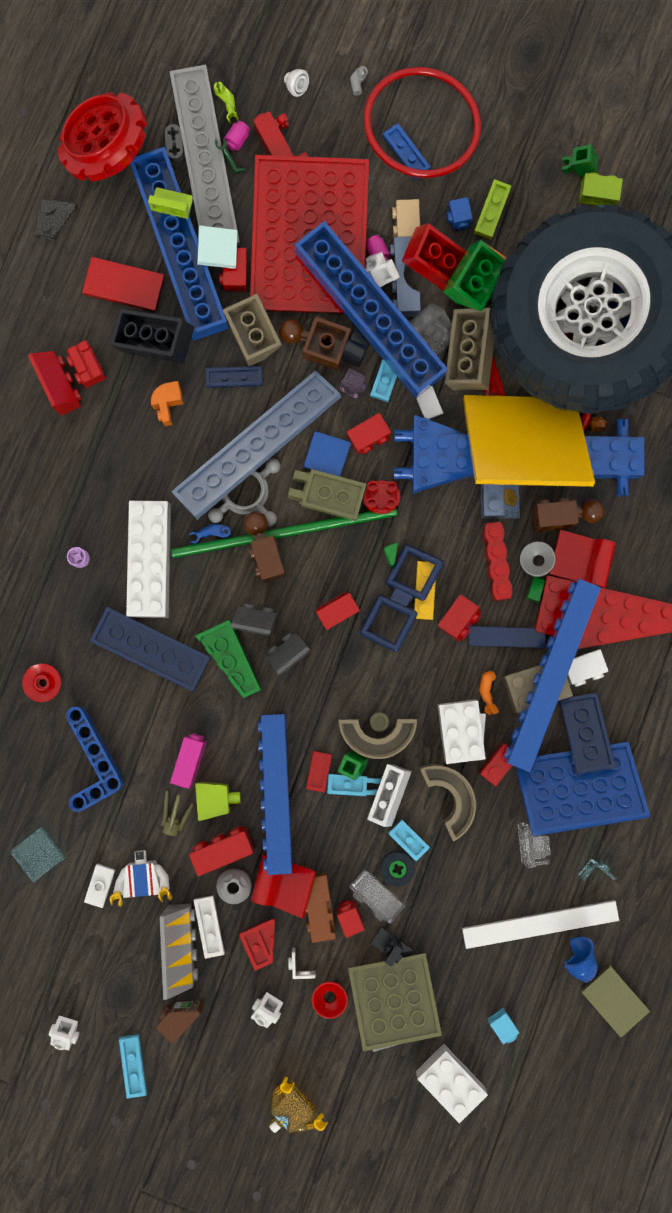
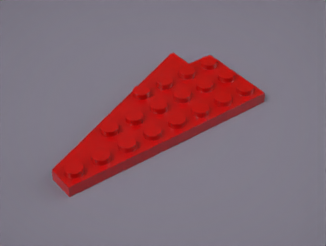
[535,575,672,649]

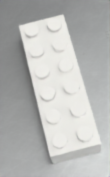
[126,501,171,618]

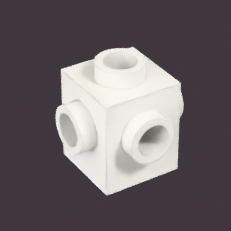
[251,992,283,1028]
[49,1016,79,1050]

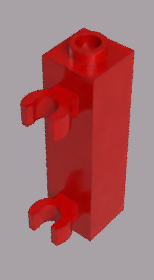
[253,111,308,157]

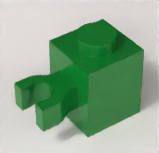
[562,144,598,177]

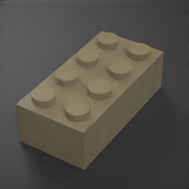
[445,308,495,390]

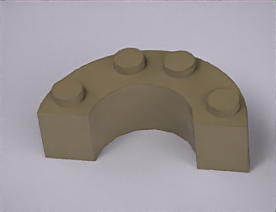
[339,719,417,759]
[419,764,476,841]

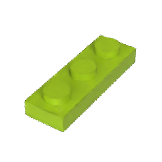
[474,179,511,240]

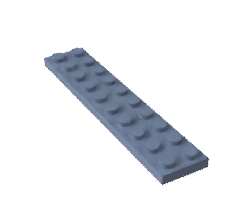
[171,371,341,520]

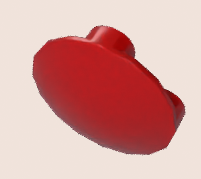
[363,480,401,514]

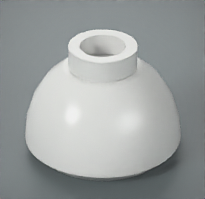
[284,69,309,97]

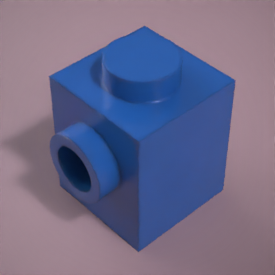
[446,197,473,231]

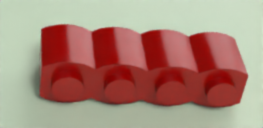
[482,522,512,601]

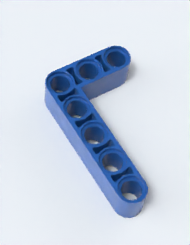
[66,706,124,812]

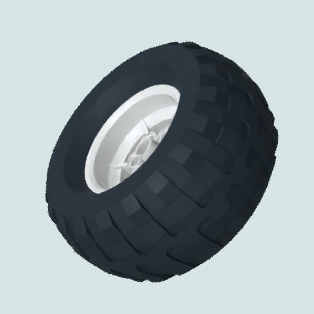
[491,205,672,414]

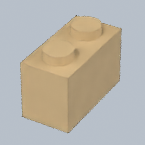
[392,199,420,237]

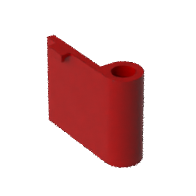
[549,530,616,588]
[251,854,316,918]

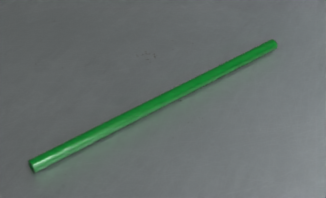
[171,509,397,558]

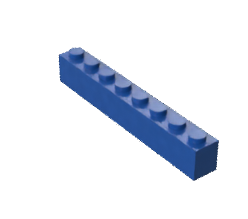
[258,714,293,875]

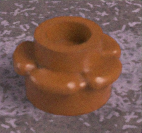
[588,417,607,432]

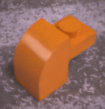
[151,381,184,426]

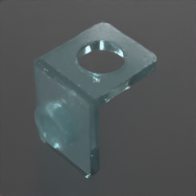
[578,859,616,881]

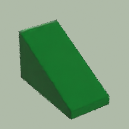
[526,576,545,603]

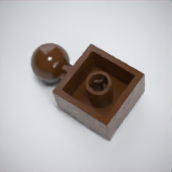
[279,316,351,370]
[531,498,605,532]
[243,511,286,583]

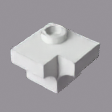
[365,252,400,288]

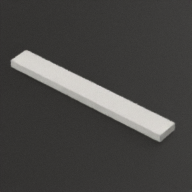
[462,900,619,949]

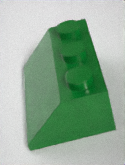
[443,240,505,311]

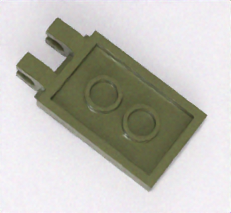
[288,469,366,521]

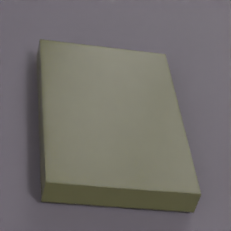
[580,965,650,1037]

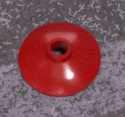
[22,664,61,702]

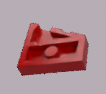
[239,917,275,971]

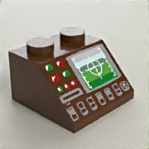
[155,1000,205,1044]

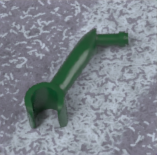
[214,138,246,174]

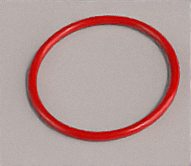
[363,67,481,178]

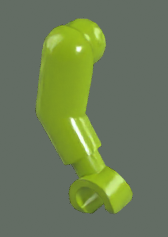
[214,82,239,124]

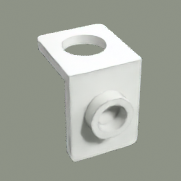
[288,948,316,979]

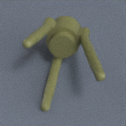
[161,791,194,836]

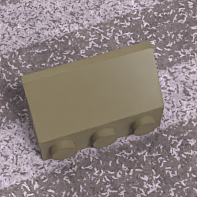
[223,294,282,366]

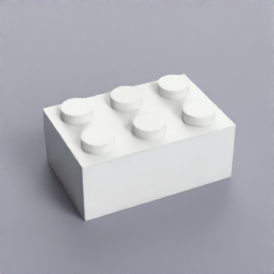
[437,699,485,764]
[416,1044,488,1123]

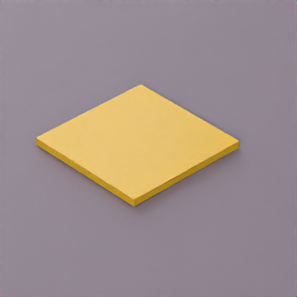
[463,395,595,487]

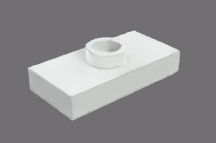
[84,864,116,908]

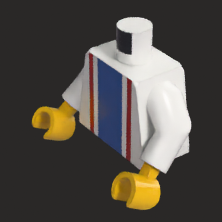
[110,850,172,906]

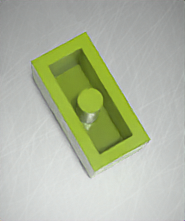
[578,173,623,206]

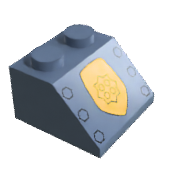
[480,484,520,519]

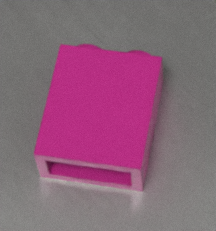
[170,733,207,789]

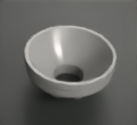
[520,542,556,577]
[216,868,252,904]

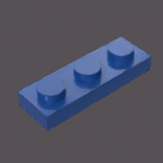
[383,123,431,181]

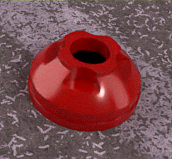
[312,981,348,1019]

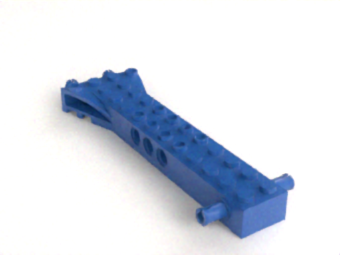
[394,415,644,496]

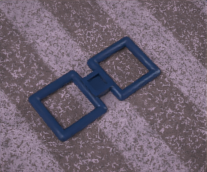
[360,544,444,652]

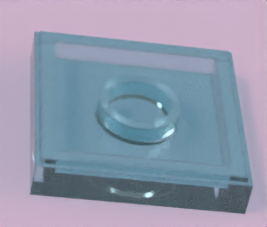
[10,827,66,882]

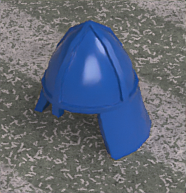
[565,937,598,983]

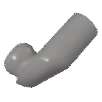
[350,66,368,96]

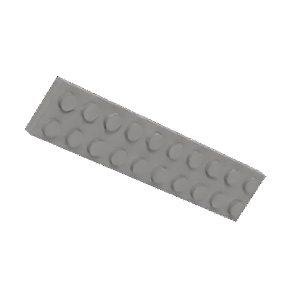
[170,65,240,246]

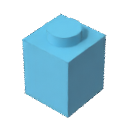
[488,1008,519,1045]

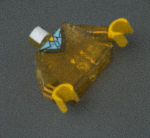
[268,1077,328,1133]

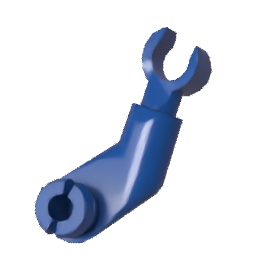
[189,524,231,543]

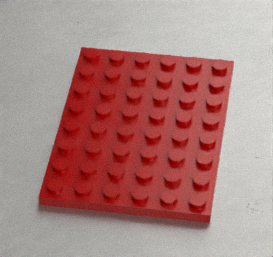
[250,155,369,314]

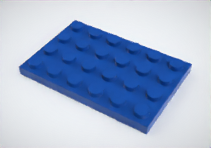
[515,742,650,836]

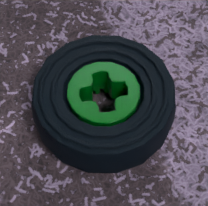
[380,851,415,887]

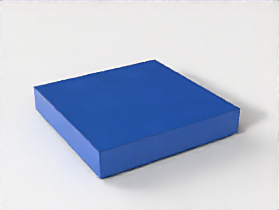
[304,431,351,477]

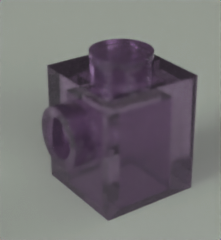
[340,368,367,399]

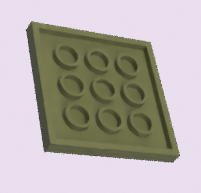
[348,953,442,1051]

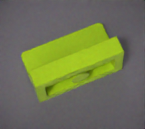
[148,188,193,219]

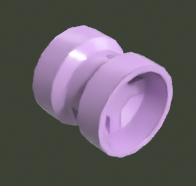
[67,547,90,568]

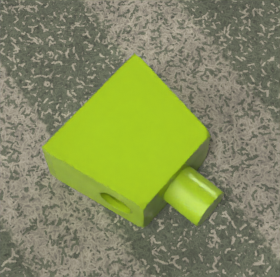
[195,782,241,821]

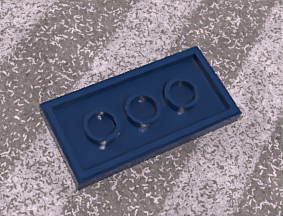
[559,693,616,775]

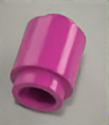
[224,121,250,151]
[366,235,391,261]

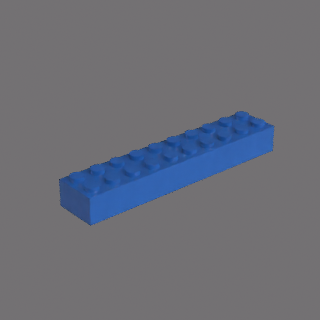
[130,147,229,341]
[295,221,448,399]

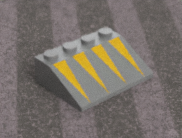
[160,904,198,1000]

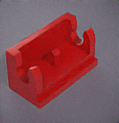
[315,591,360,630]

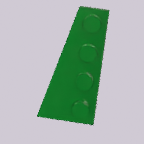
[196,620,262,698]

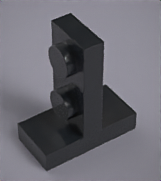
[370,926,413,967]

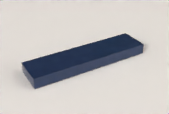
[468,626,546,648]

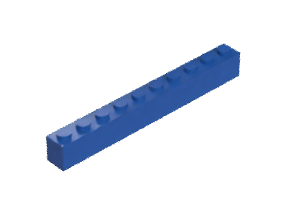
[504,579,601,772]

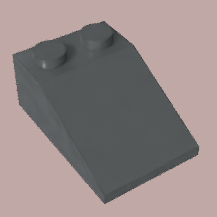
[231,604,277,637]
[266,633,311,675]

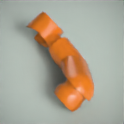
[479,671,499,715]

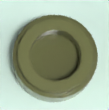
[370,712,389,732]

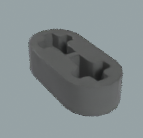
[165,124,184,163]

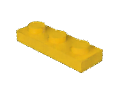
[414,561,436,620]

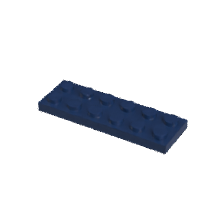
[90,607,211,692]

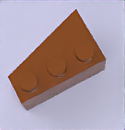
[305,872,336,943]

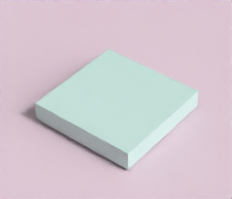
[197,225,237,269]

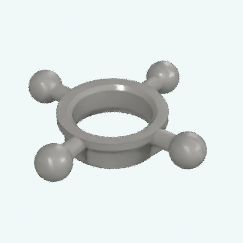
[208,458,281,526]

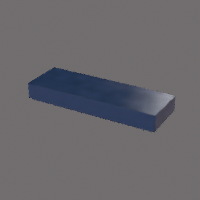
[205,366,263,388]

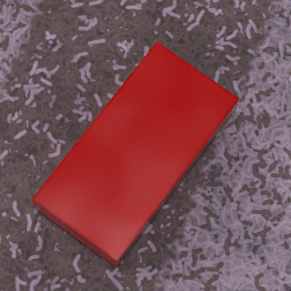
[306,750,332,793]

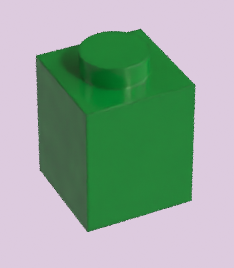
[338,750,369,781]

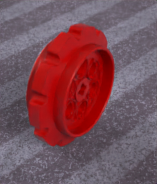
[58,92,147,181]

